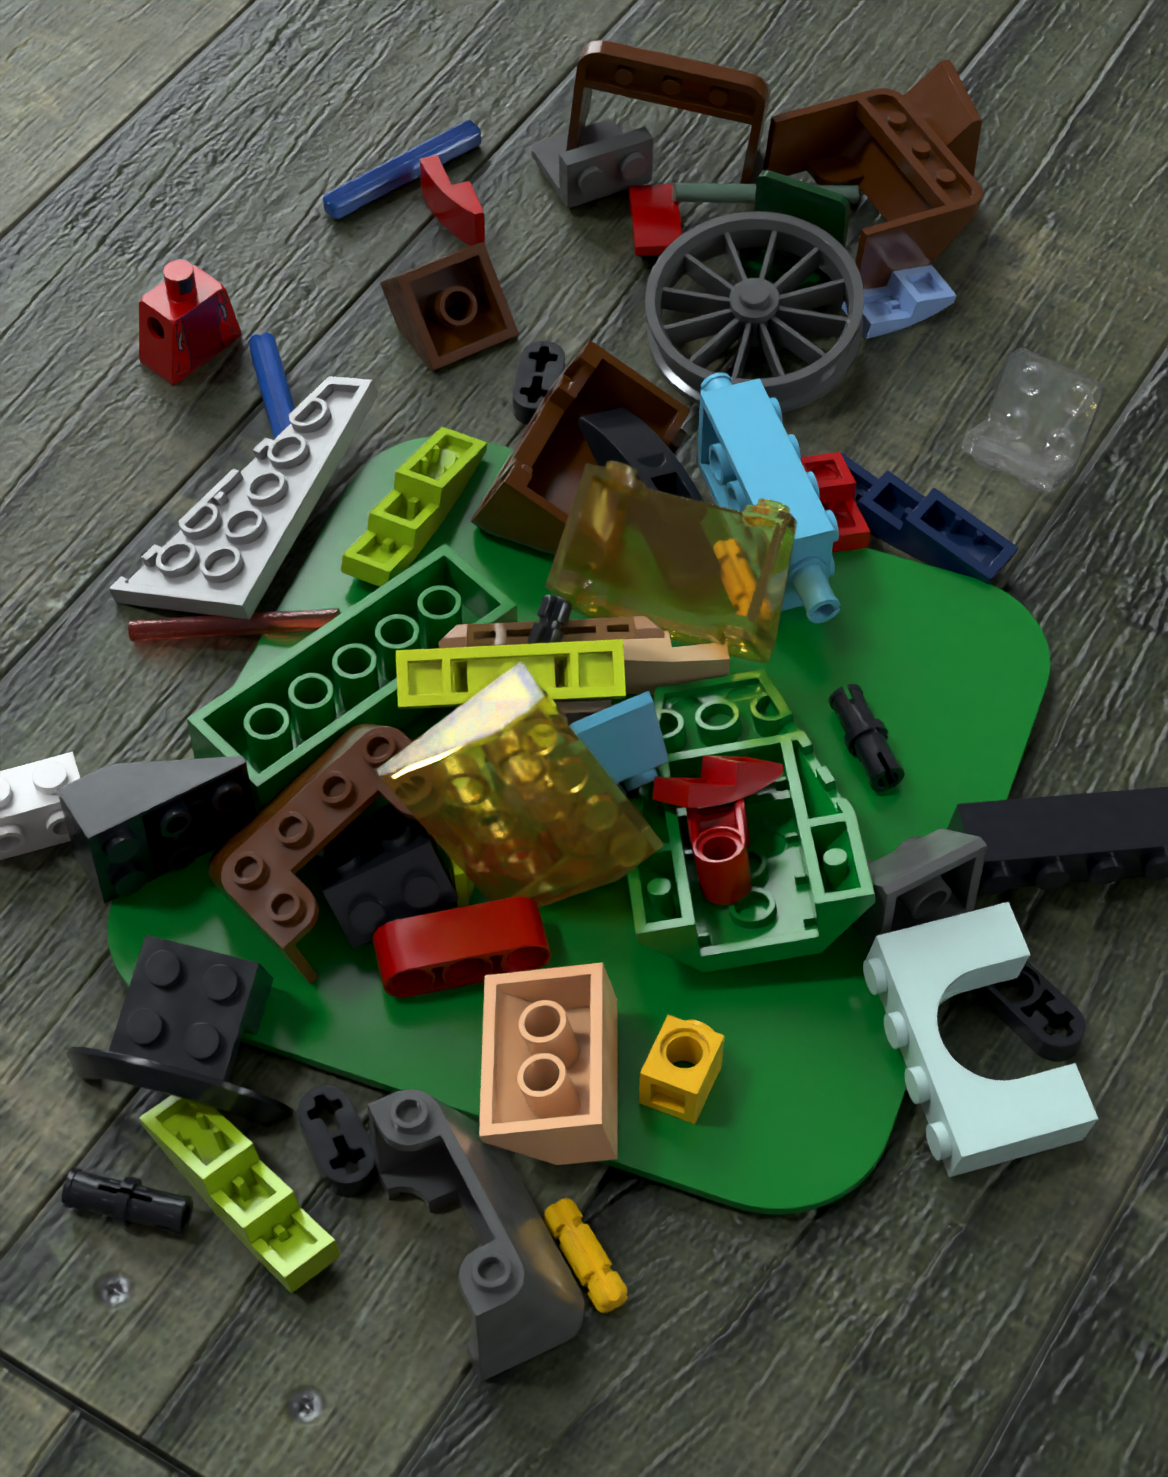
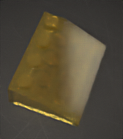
[376,661,664,907]

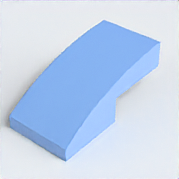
[842,265,957,339]

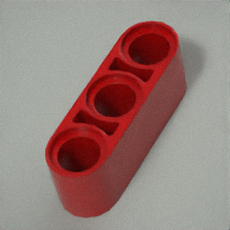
[373,896,552,998]

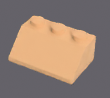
[479,962,618,1165]

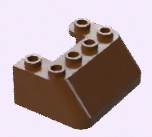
[208,724,481,985]

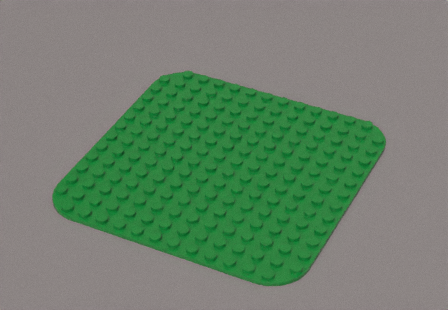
[107,436,1051,1215]

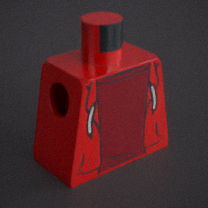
[139,260,242,386]

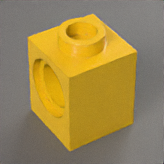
[639,1015,724,1124]

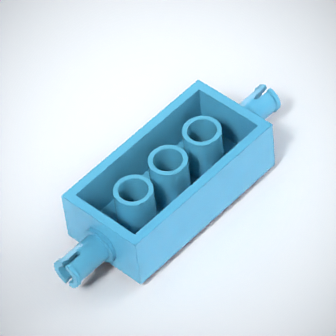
[697,372,841,623]

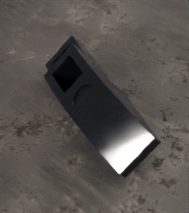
[577,407,723,588]

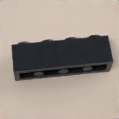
[947,787,1168,894]

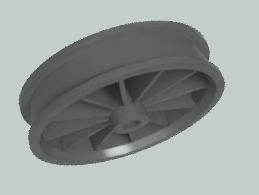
[645,211,864,413]

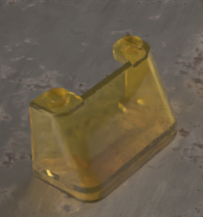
[545,461,797,663]

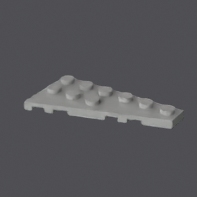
[108,376,379,620]

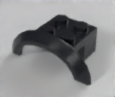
[66,935,294,1126]

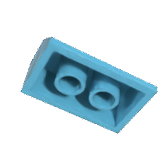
[478,691,669,837]

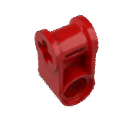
[686,798,752,905]

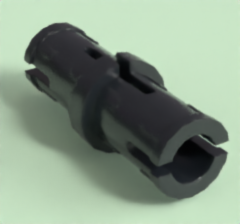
[828,684,905,791]
[61,1168,193,1236]

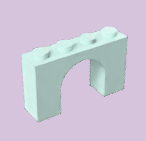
[863,902,1098,1177]

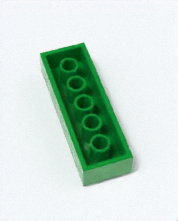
[187,543,518,814]

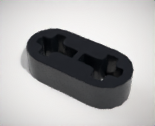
[513,341,565,425]
[298,1085,377,1198]

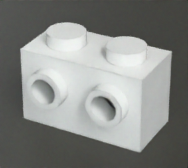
[0,752,80,860]

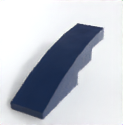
[841,453,1019,585]

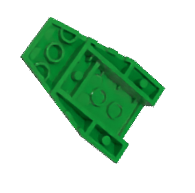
[624,669,875,972]

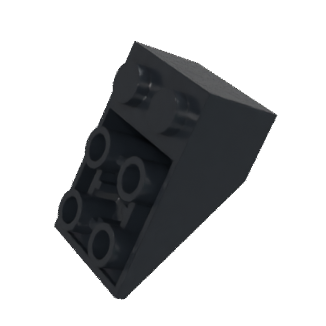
[57,756,255,904]

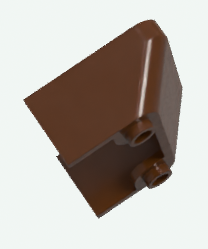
[566,40,770,184]
[763,88,983,290]

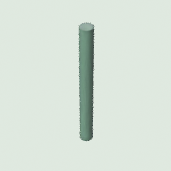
[672,183,859,205]

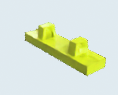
[396,639,626,709]

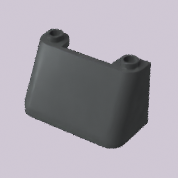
[367,1089,584,1381]

